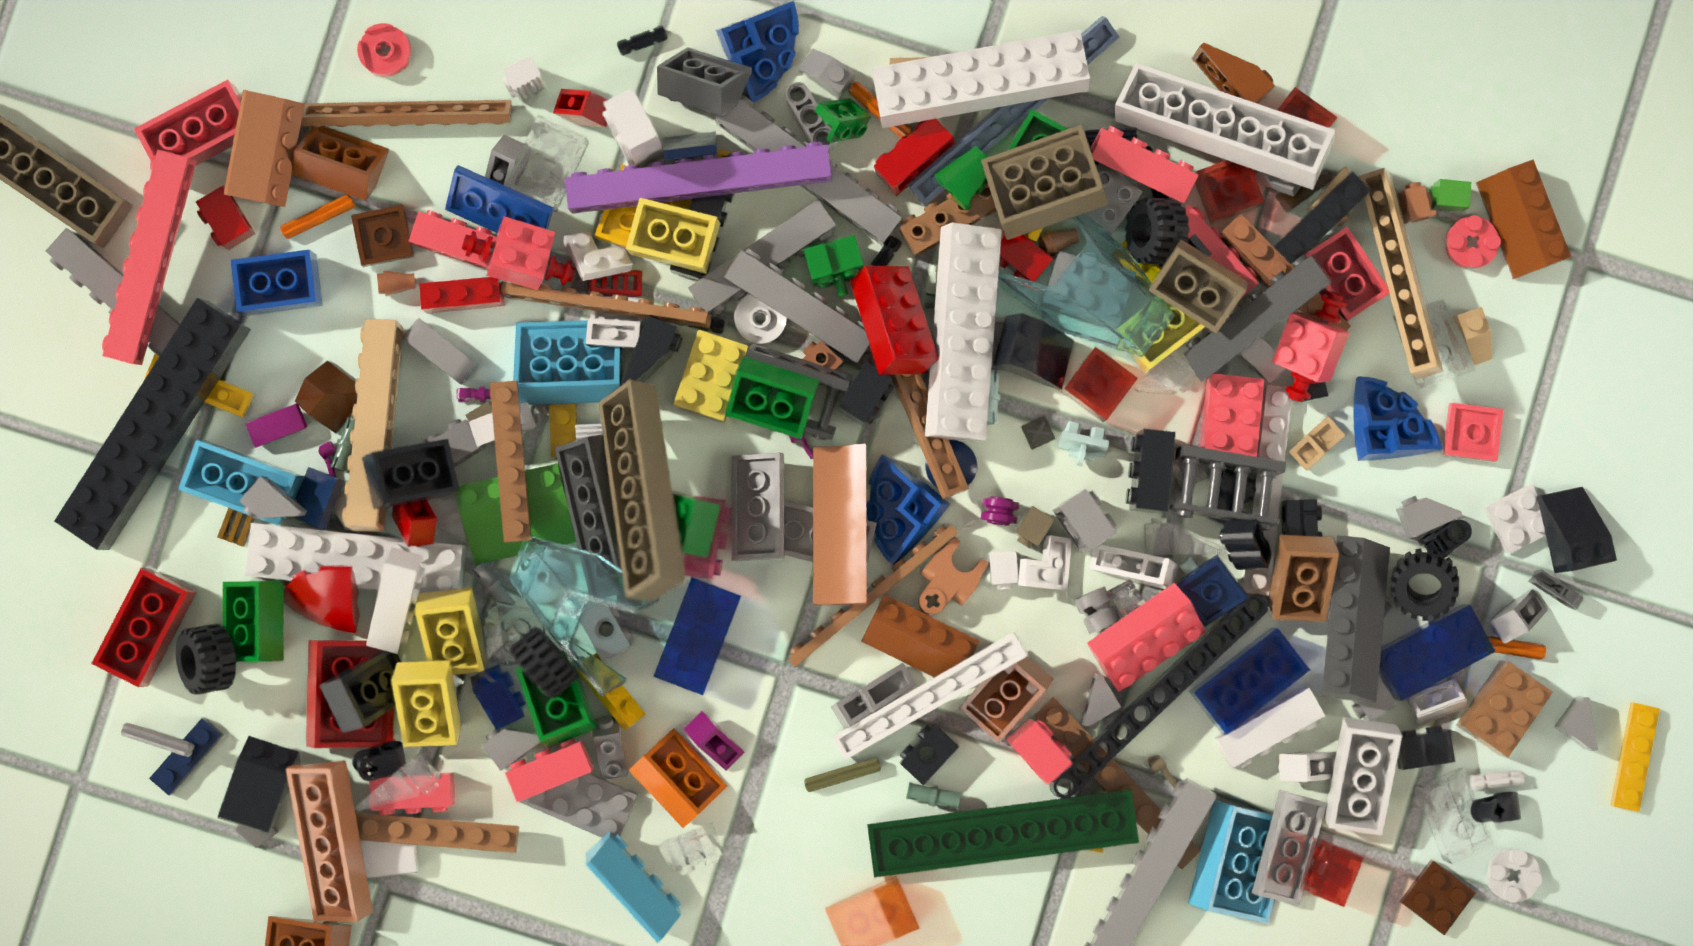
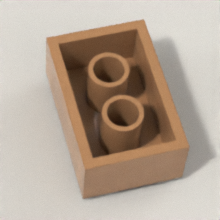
[1268,535,1339,622]
[1456,661,1553,758]

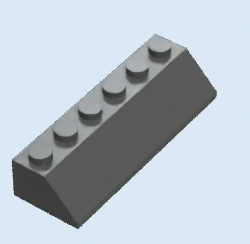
[1184,254,1332,382]
[555,434,626,602]
[1322,535,1390,703]

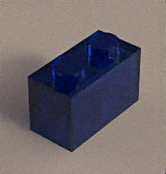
[470,664,526,730]

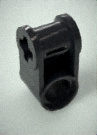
[1418,520,1472,558]
[352,741,407,781]
[1471,791,1522,823]

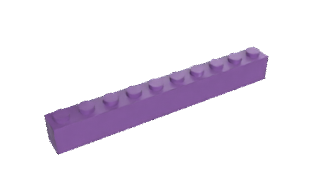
[565,142,832,214]

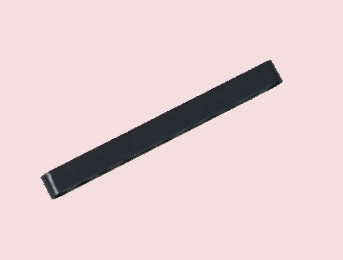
[1049,593,1269,799]

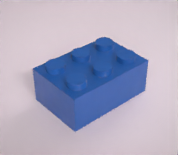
[230,249,323,316]

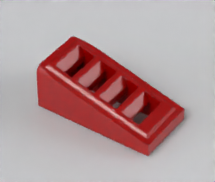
[587,270,642,297]

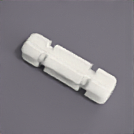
[1470,770,1524,790]

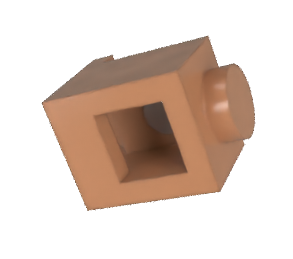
[1398,182,1437,224]
[803,340,843,370]

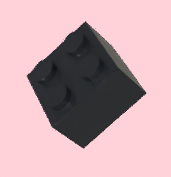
[837,361,894,427]

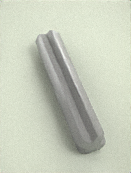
[121,723,194,757]

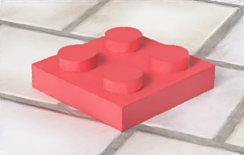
[1443,402,1504,462]

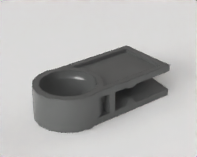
[1528,570,1584,610]

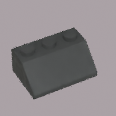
[657,47,752,116]

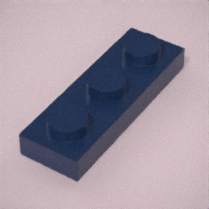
[149,717,224,796]

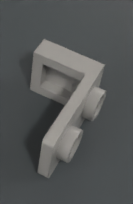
[593,716,628,780]

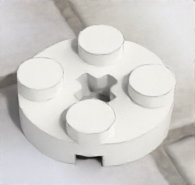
[1486,848,1542,903]

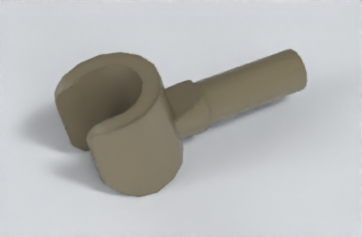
[1147,755,1178,788]

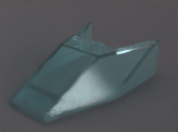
[998,213,1175,357]
[509,536,660,696]

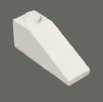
[1090,545,1179,589]

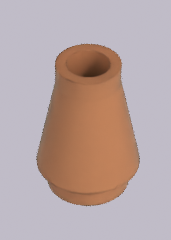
[1039,228,1079,256]
[377,271,416,296]

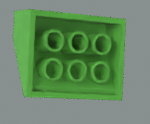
[455,463,576,565]

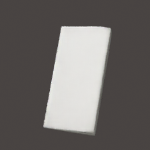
[1406,678,1467,726]

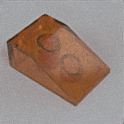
[825,875,920,946]

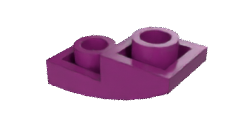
[245,403,308,448]

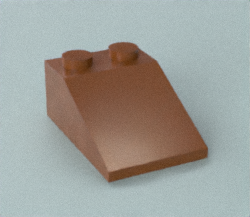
[1191,43,1275,104]
[959,656,1054,743]
[265,916,352,946]

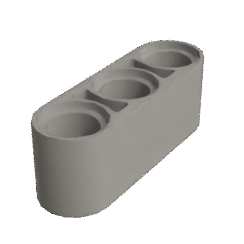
[786,82,835,154]
[402,317,478,385]

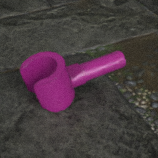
[789,433,813,459]
[318,441,337,478]

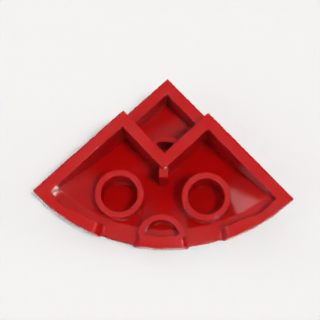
[284,566,360,633]

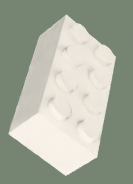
[603,88,664,168]
[1324,717,1402,836]

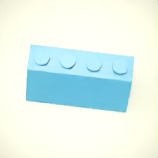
[178,440,304,526]
[585,831,681,944]

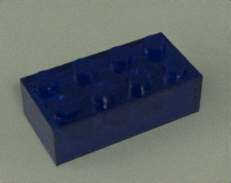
[653,577,742,696]
[1379,604,1496,701]
[1189,627,1310,735]

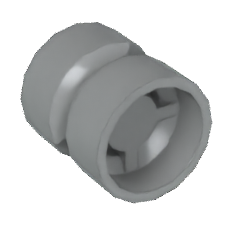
[1074,586,1120,634]

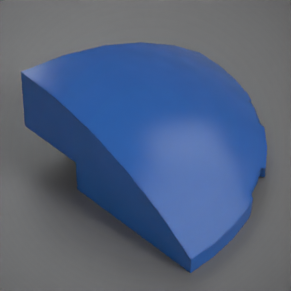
[715,1,799,103]
[1353,376,1443,461]
[866,454,950,566]

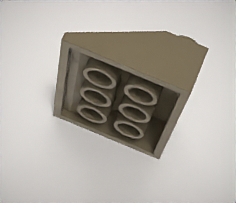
[981,124,1109,240]

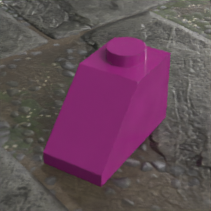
[683,711,745,771]

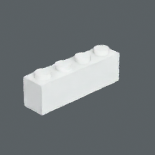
[366,547,425,654]
[1213,687,1325,769]

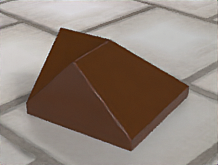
[295,360,358,434]

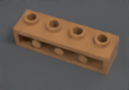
[899,181,997,258]

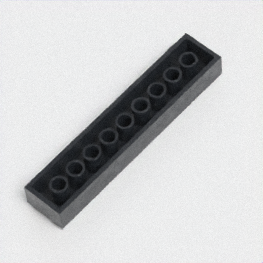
[54,298,251,550]

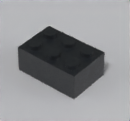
[1125,429,1176,514]
[362,439,460,510]

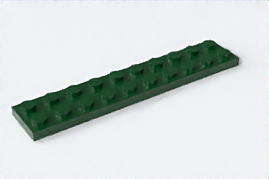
[867,789,1139,878]

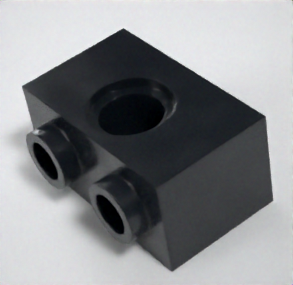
[899,724,959,786]

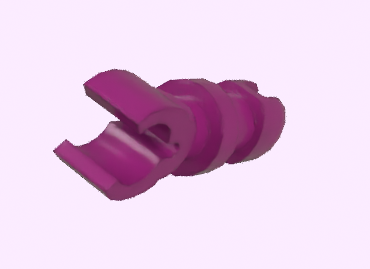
[456,386,491,402]

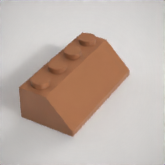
[224,90,305,207]

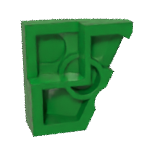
[934,146,987,211]

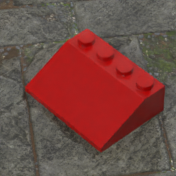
[306,640,394,748]

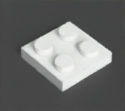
[1483,484,1546,554]

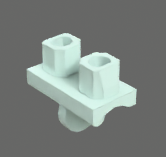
[1057,421,1109,467]

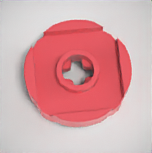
[357,23,411,77]
[1445,215,1501,269]

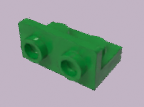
[814,98,872,143]

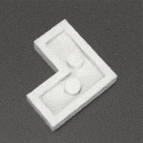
[563,231,632,281]
[1018,535,1072,591]

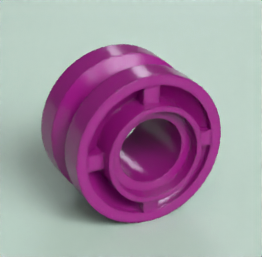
[980,496,1019,526]

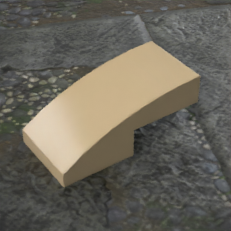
[1288,416,1346,471]

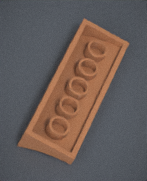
[813,444,867,605]
[286,760,373,922]

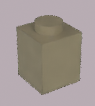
[1014,506,1055,548]

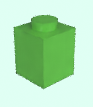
[1429,179,1472,212]

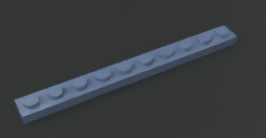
[907,16,1119,206]

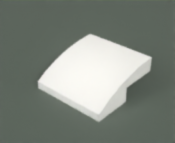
[586,296,643,348]
[360,816,418,878]

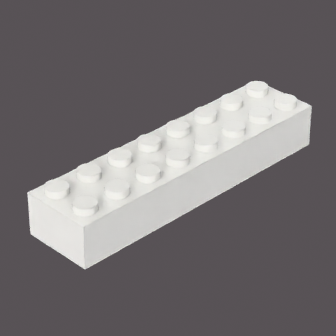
[872,30,1090,128]
[1115,63,1335,190]
[925,223,1002,441]
[245,523,468,594]

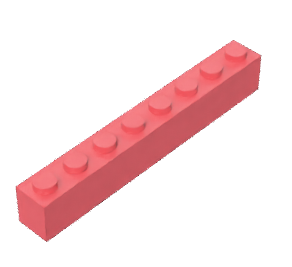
[102,149,197,365]

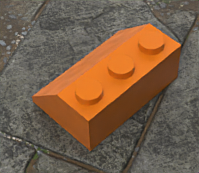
[629,728,727,828]

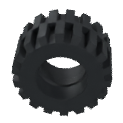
[1125,197,1190,265]
[1390,548,1459,621]
[176,624,236,695]
[510,627,579,699]

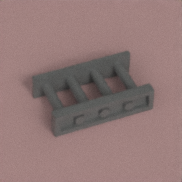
[746,343,852,440]
[1169,445,1286,531]

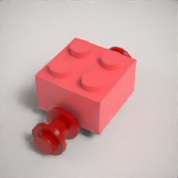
[461,217,576,291]
[1272,291,1350,402]

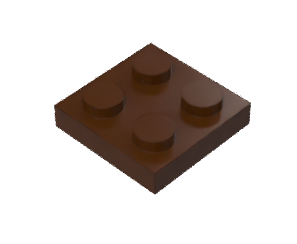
[351,205,414,268]
[1399,860,1476,935]

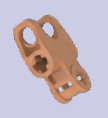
[918,537,989,615]

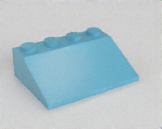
[513,320,623,405]
[1188,800,1274,924]

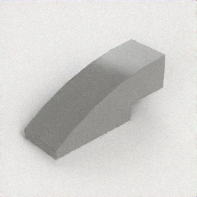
[830,663,917,729]

